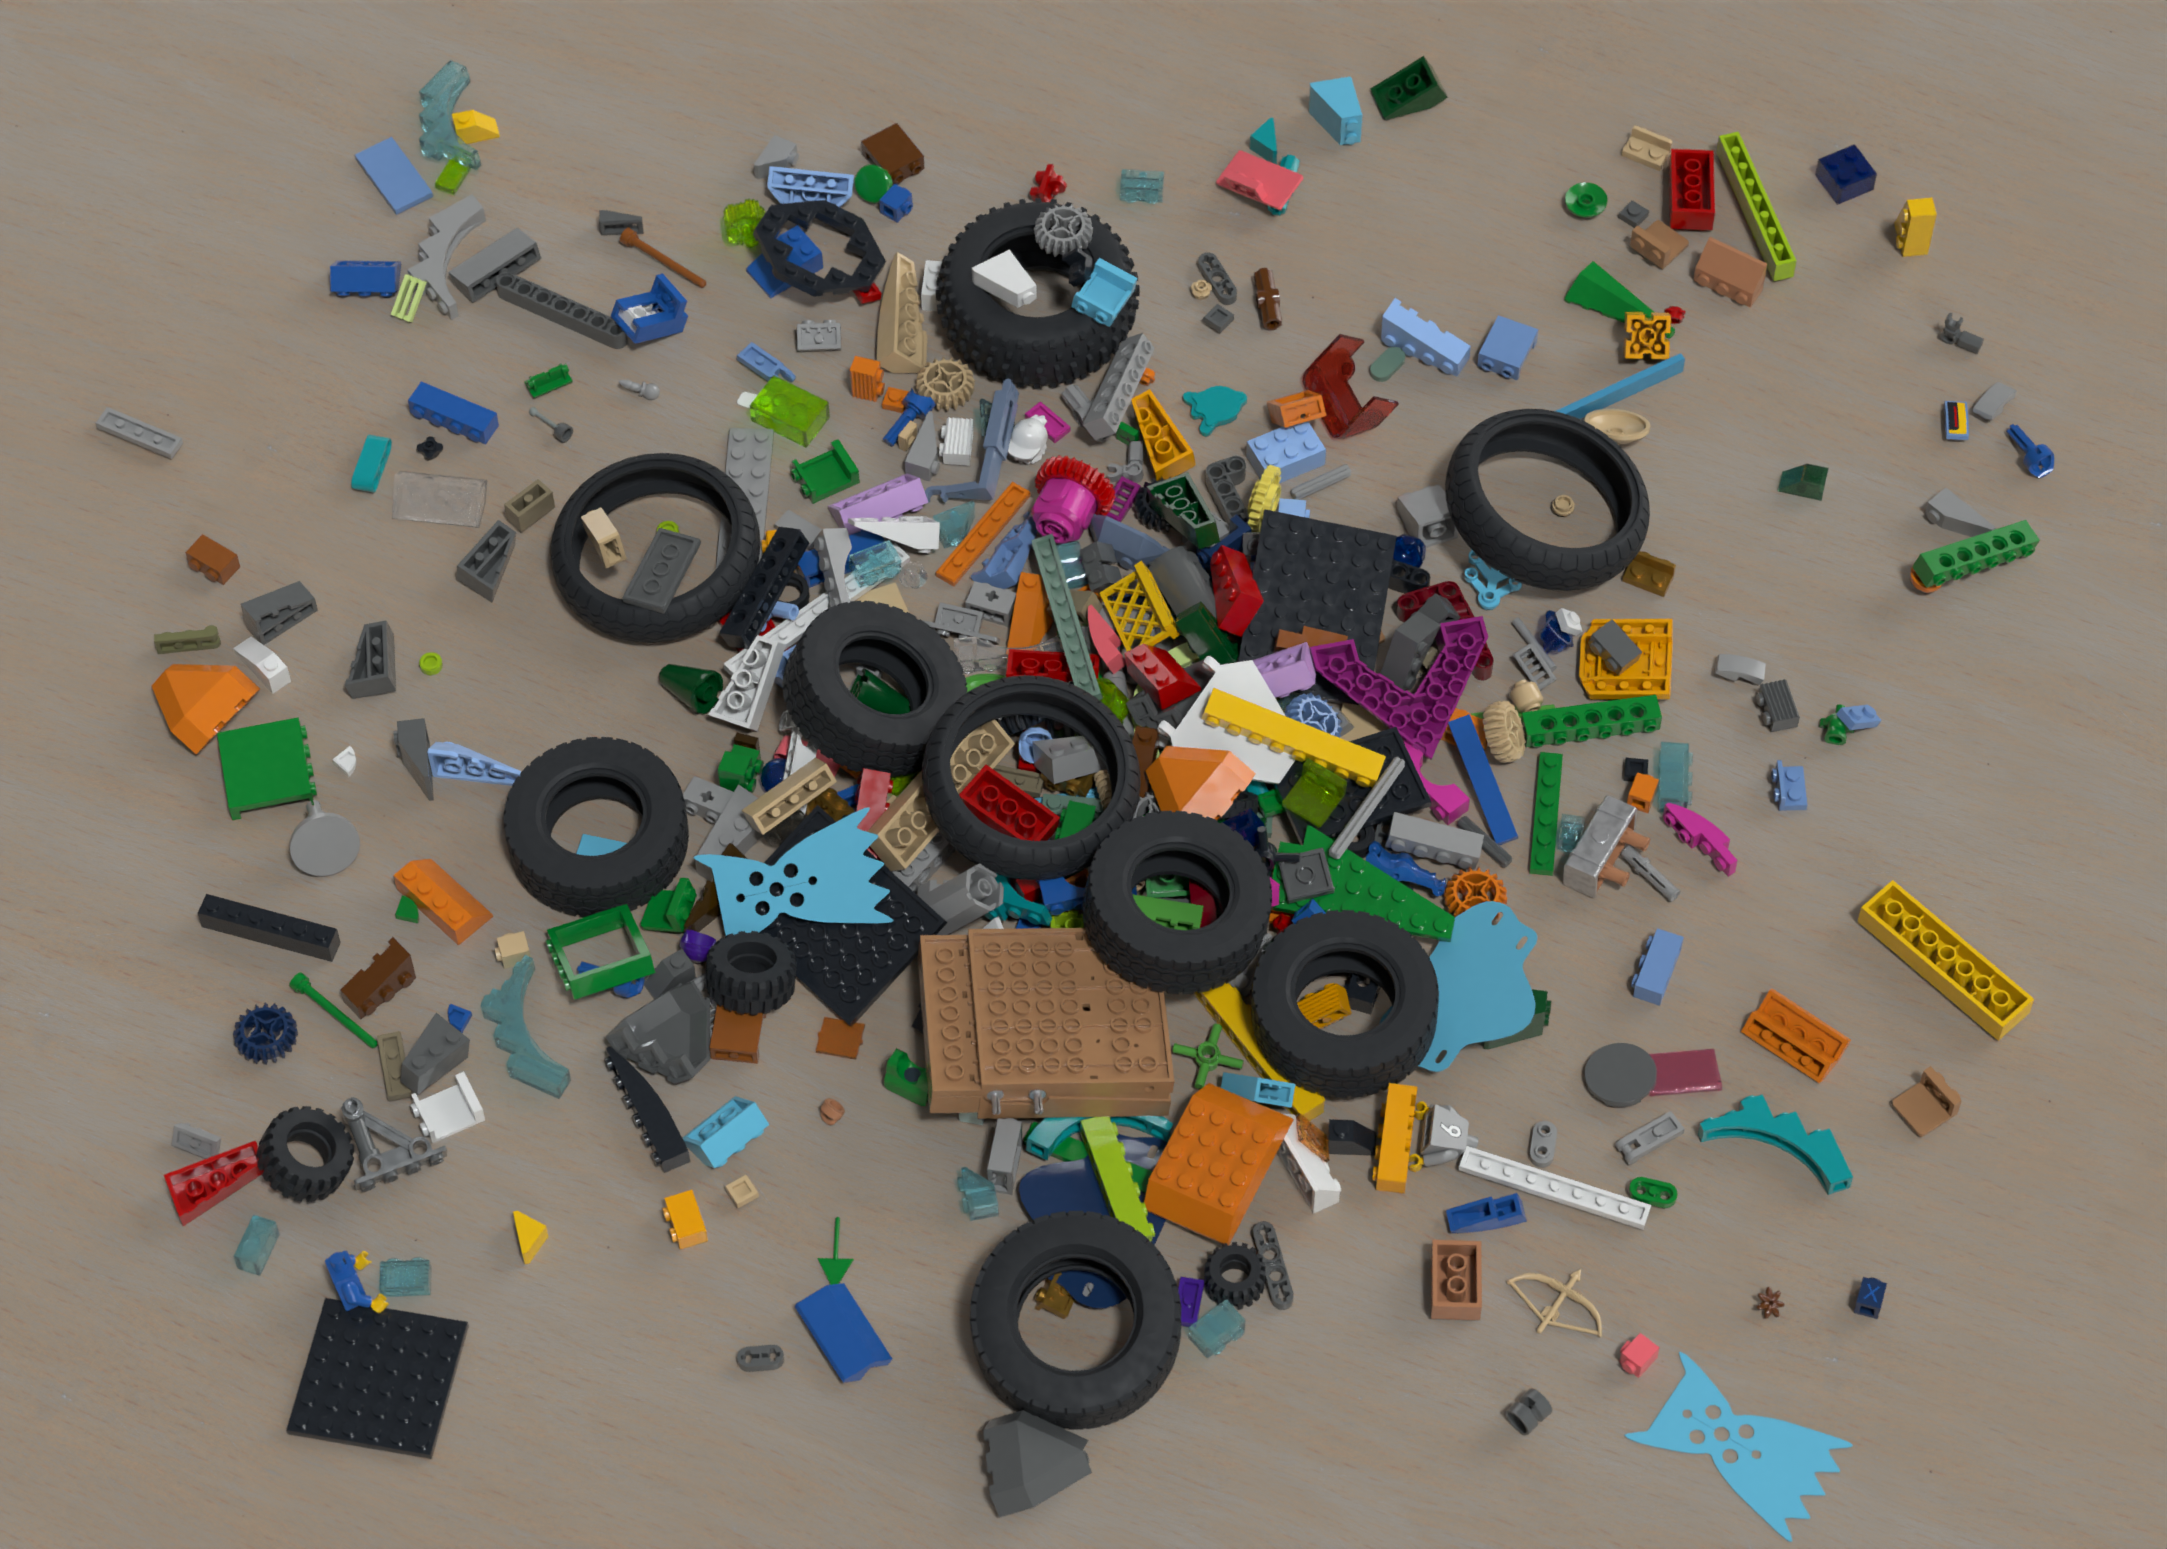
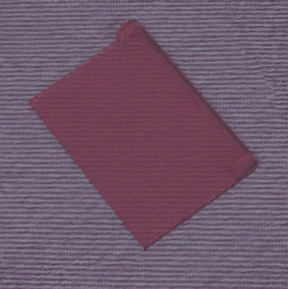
[1649,1049,1722,1097]

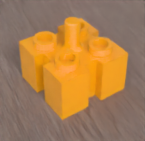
[1623,312,1671,359]

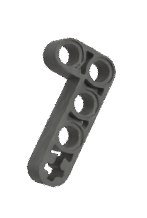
[1205,456,1250,525]

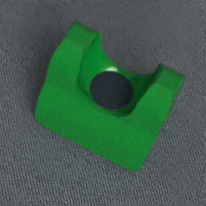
[884,1048,928,1106]

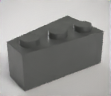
[240,581,318,645]
[345,620,396,699]
[400,1013,470,1095]

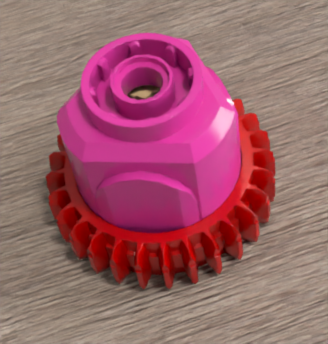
[1031,455,1116,544]

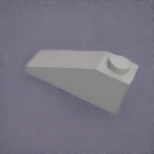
[905,411,940,481]
[1925,488,1996,537]

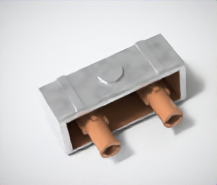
[1563,795,1650,898]

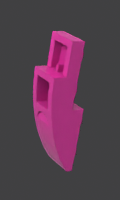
[1663,802,1738,877]

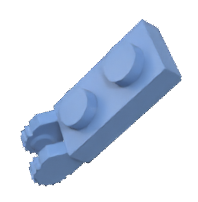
[737,342,796,391]

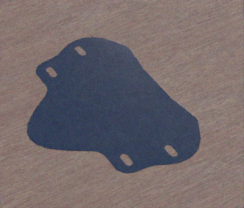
[1019,1134,1168,1308]

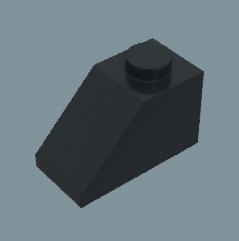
[1328,1119,1376,1156]

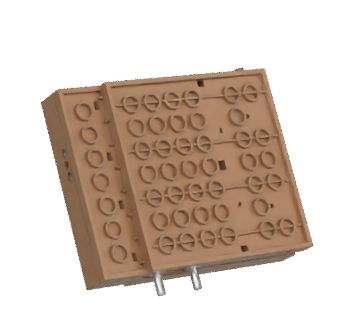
[918,928,1174,1119]

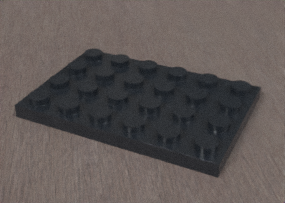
[1274,727,1431,845]

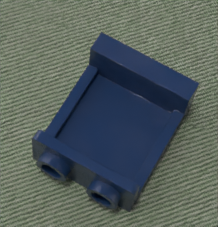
[1196,514,1251,575]

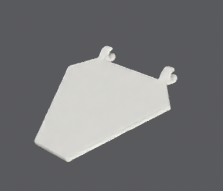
[1157,656,1295,784]

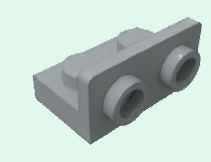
[797,320,841,351]

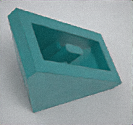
[1250,118,1277,164]

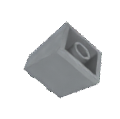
[1397,484,1458,551]

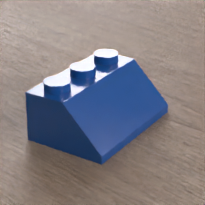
[330,260,401,296]

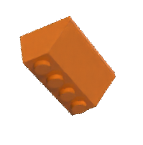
[393,859,493,946]

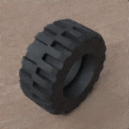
[705,931,797,1015]
[256,1106,355,1202]

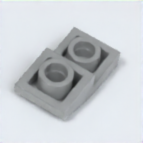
[1973,382,2017,420]
[1715,654,1766,685]

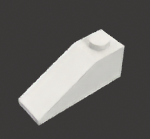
[233,637,291,694]

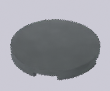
[1585,1043,1657,1107]

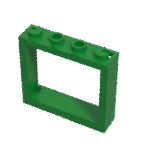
[545,904,655,1000]

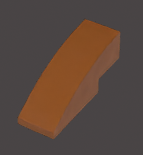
[1273,626,1348,653]

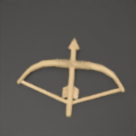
[1507,1269,1602,1337]

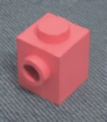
[1620,1333,1660,1378]

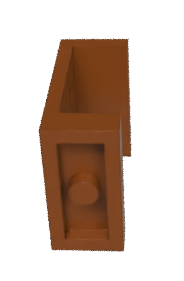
[710,1004,766,1064]

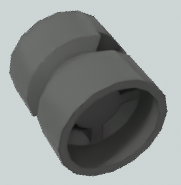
[1505,1388,1552,1435]

